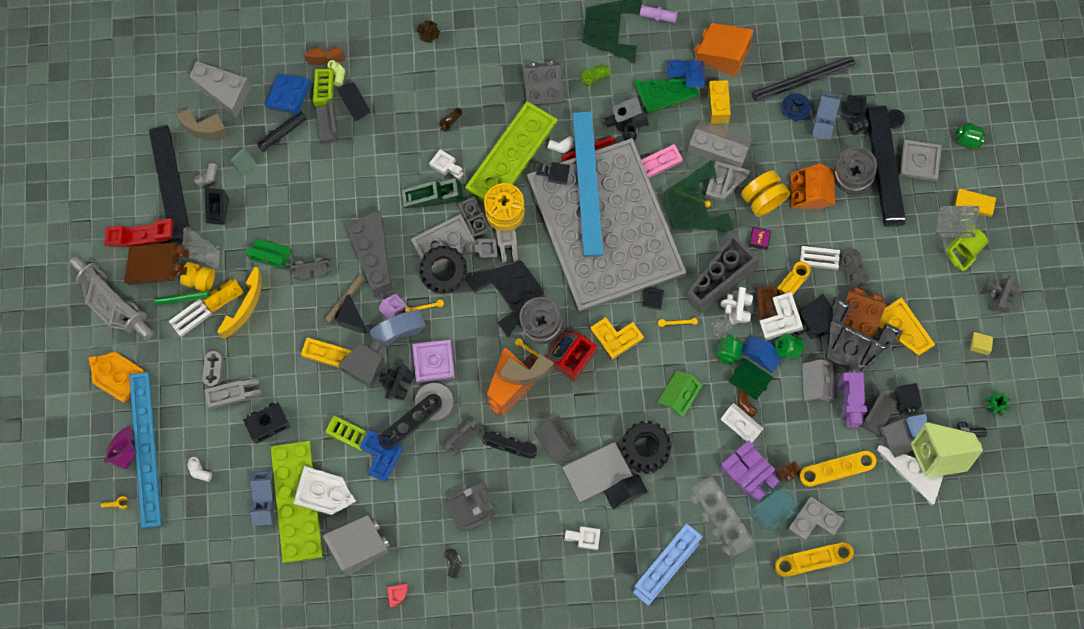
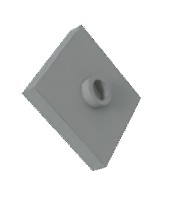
[899,139,942,182]

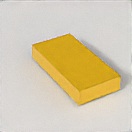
[954,189,996,217]

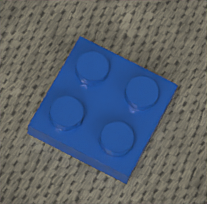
[265,74,311,114]

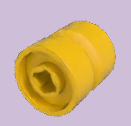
[180,262,215,291]

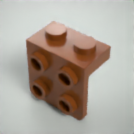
[843,286,886,338]

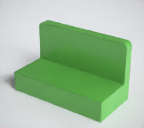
[658,371,703,417]

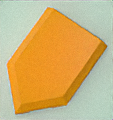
[88,352,147,403]

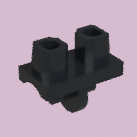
[380,364,415,401]

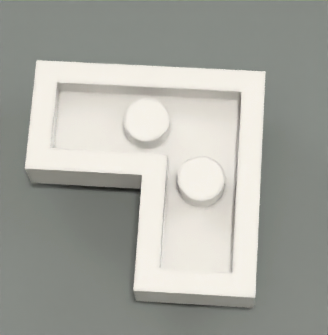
[760,292,803,340]

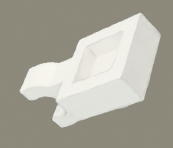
[429,150,464,180]
[564,527,600,550]

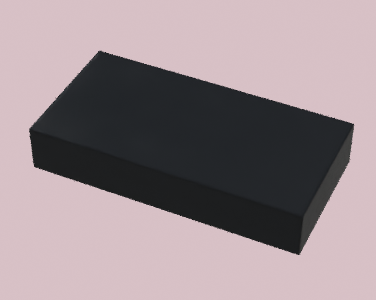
[338,81,371,121]

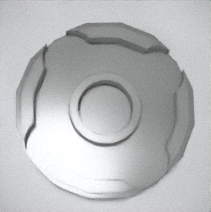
[415,383,454,422]

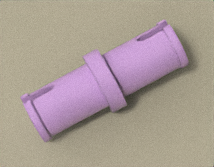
[640,5,678,23]

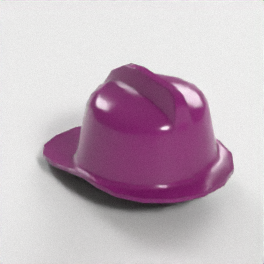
[104,427,136,469]

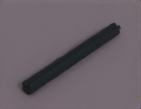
[752,56,855,102]

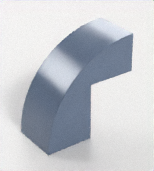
[812,91,841,140]
[369,310,426,347]
[250,470,274,526]

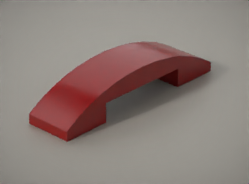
[104,219,173,247]

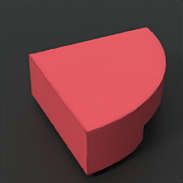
[387,584,408,608]

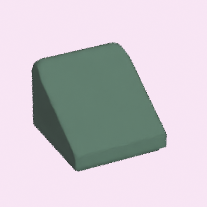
[230,148,256,175]

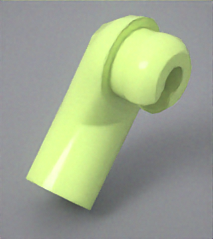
[327,60,345,87]

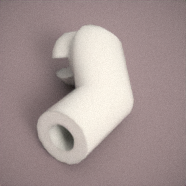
[548,136,575,153]
[187,457,212,482]

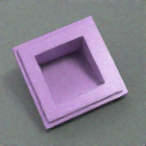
[379,293,408,319]

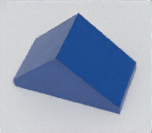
[742,336,782,373]

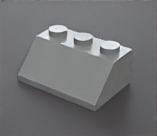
[688,120,753,168]

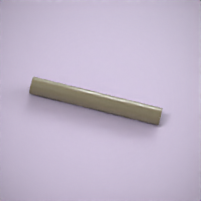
[324,275,365,324]

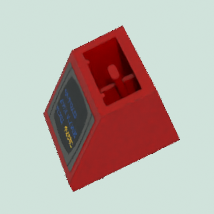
[545,330,597,382]

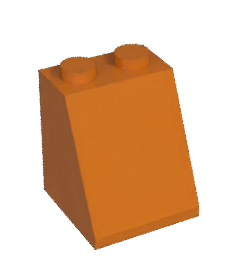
[694,23,754,77]
[487,347,535,416]

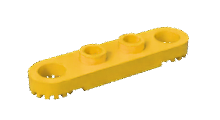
[799,451,876,487]
[775,542,854,577]

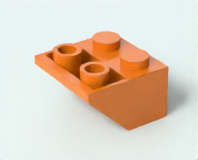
[790,163,835,209]

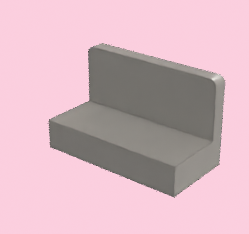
[802,359,835,402]

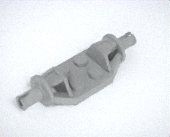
[69,256,154,340]

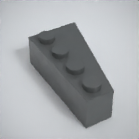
[345,210,392,297]
[688,233,758,314]

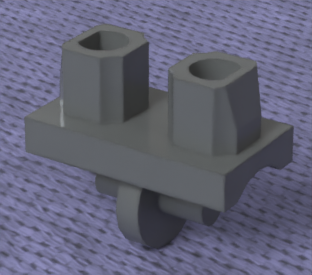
[986,276,1020,312]

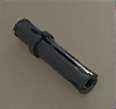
[256,110,307,152]

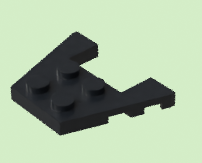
[465,261,544,338]
[825,297,903,373]

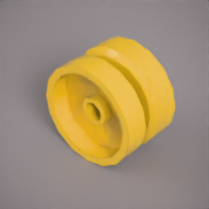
[741,170,791,217]

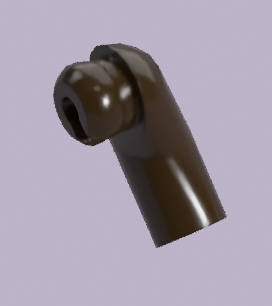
[439,108,463,132]

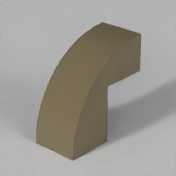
[176,109,229,140]
[499,355,554,385]

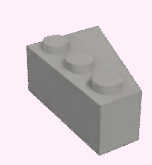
[189,61,251,119]

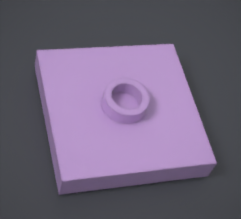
[412,339,455,383]

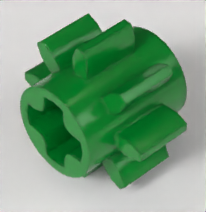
[985,391,1011,416]

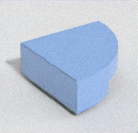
[906,414,927,438]

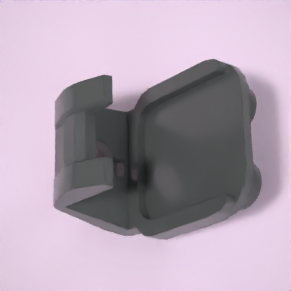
[447,482,498,532]

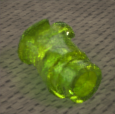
[581,64,610,86]

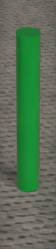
[154,290,210,306]

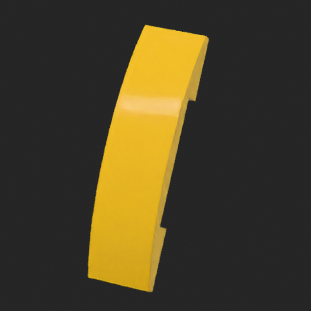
[217,267,262,339]

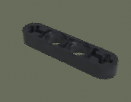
[379,394,442,450]

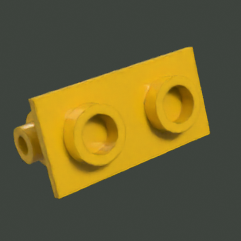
[203,279,244,313]

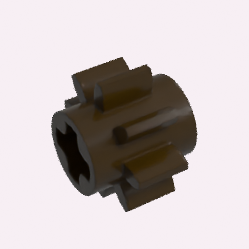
[417,20,440,43]

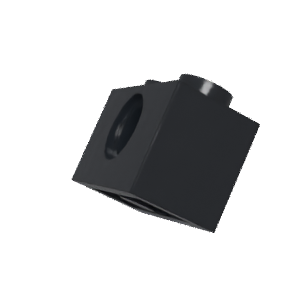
[243,403,291,444]

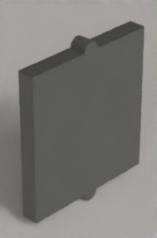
[879,417,915,458]

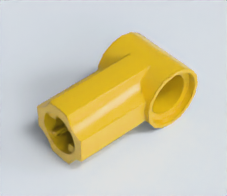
[777,261,810,296]

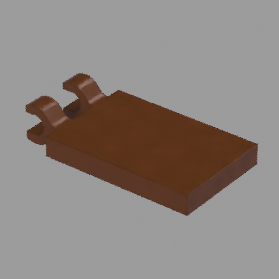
[124,243,190,285]

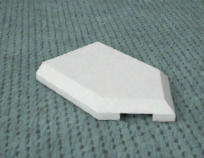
[293,466,356,515]

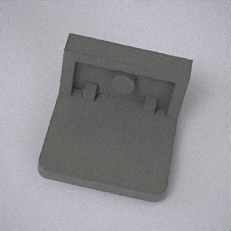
[524,60,564,104]

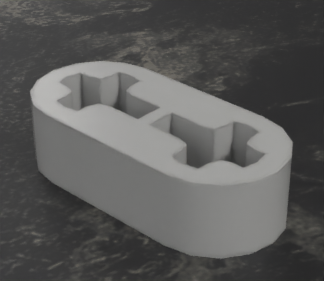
[202,351,224,388]

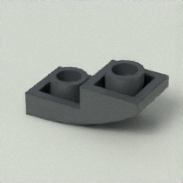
[457,196,491,237]

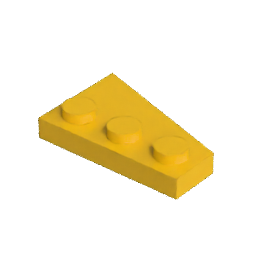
[878,297,935,356]

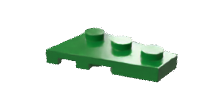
[634,79,699,115]

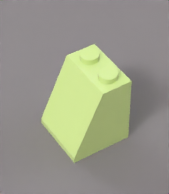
[911,423,983,478]

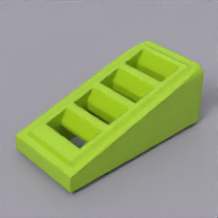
[313,69,334,107]
[325,416,367,451]

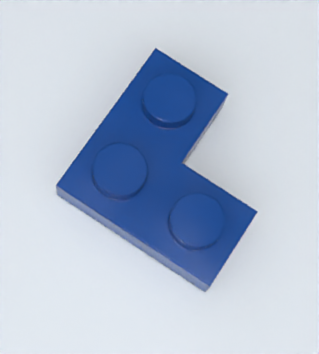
[667,60,705,87]
[360,430,404,483]

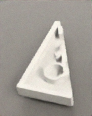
[877,445,943,506]

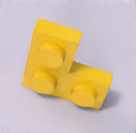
[590,318,644,360]

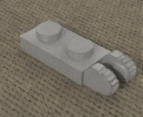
[496,229,518,263]
[204,379,262,410]

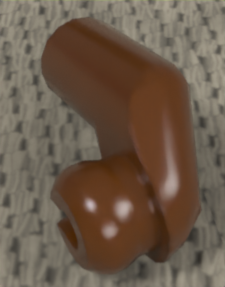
[737,390,757,417]

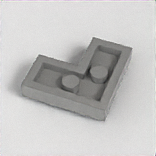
[788,497,844,541]

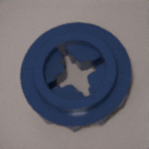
[781,93,811,122]

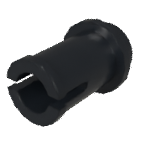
[623,123,637,141]

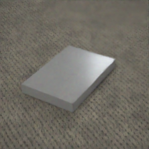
[411,214,476,270]
[562,442,632,503]

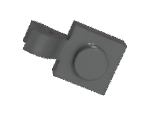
[462,239,498,259]

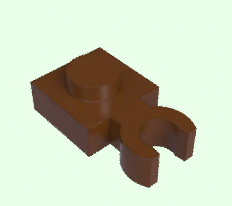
[776,461,800,482]

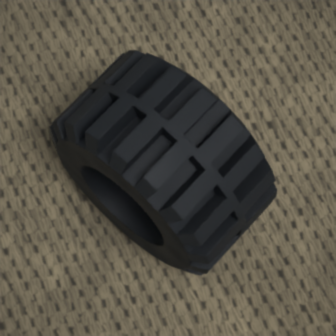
[419,245,467,294]
[621,420,671,474]

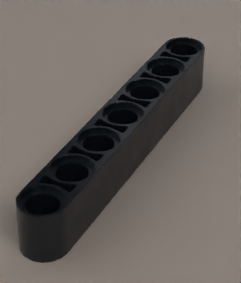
[866,105,905,227]
[149,125,192,244]

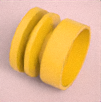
[484,183,525,232]

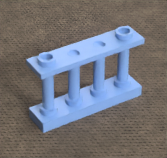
[633,524,703,606]

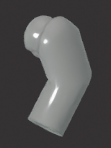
[194,163,218,187]

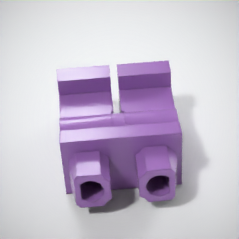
[838,373,867,429]
[720,440,780,502]

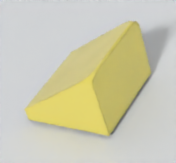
[970,332,993,355]

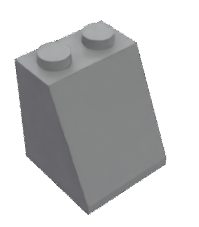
[323,515,390,577]

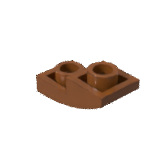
[304,46,345,65]

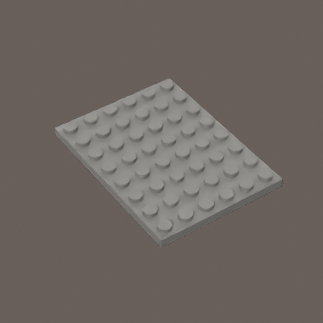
[527,138,686,312]

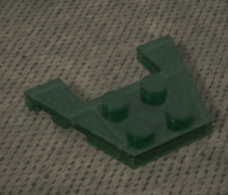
[583,0,642,64]
[663,160,734,231]

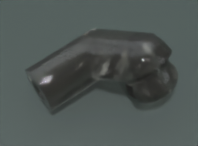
[444,549,462,579]

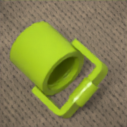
[946,226,988,271]

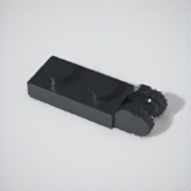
[483,431,537,459]

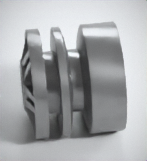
[834,147,877,195]
[519,297,563,344]

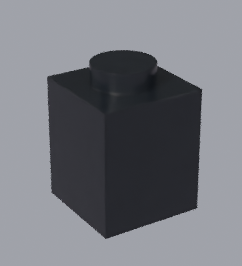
[894,383,922,415]

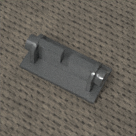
[840,247,869,288]
[290,256,331,280]
[440,416,482,457]

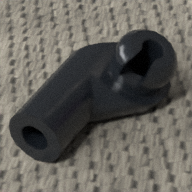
[957,421,987,438]

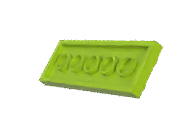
[465,101,558,201]
[271,441,323,564]

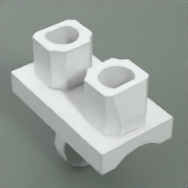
[721,287,753,325]

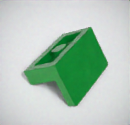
[246,239,292,270]

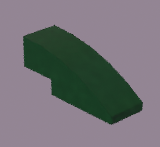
[402,178,464,208]

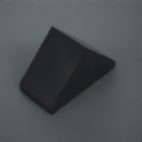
[205,187,229,225]
[337,294,368,334]
[604,475,648,510]

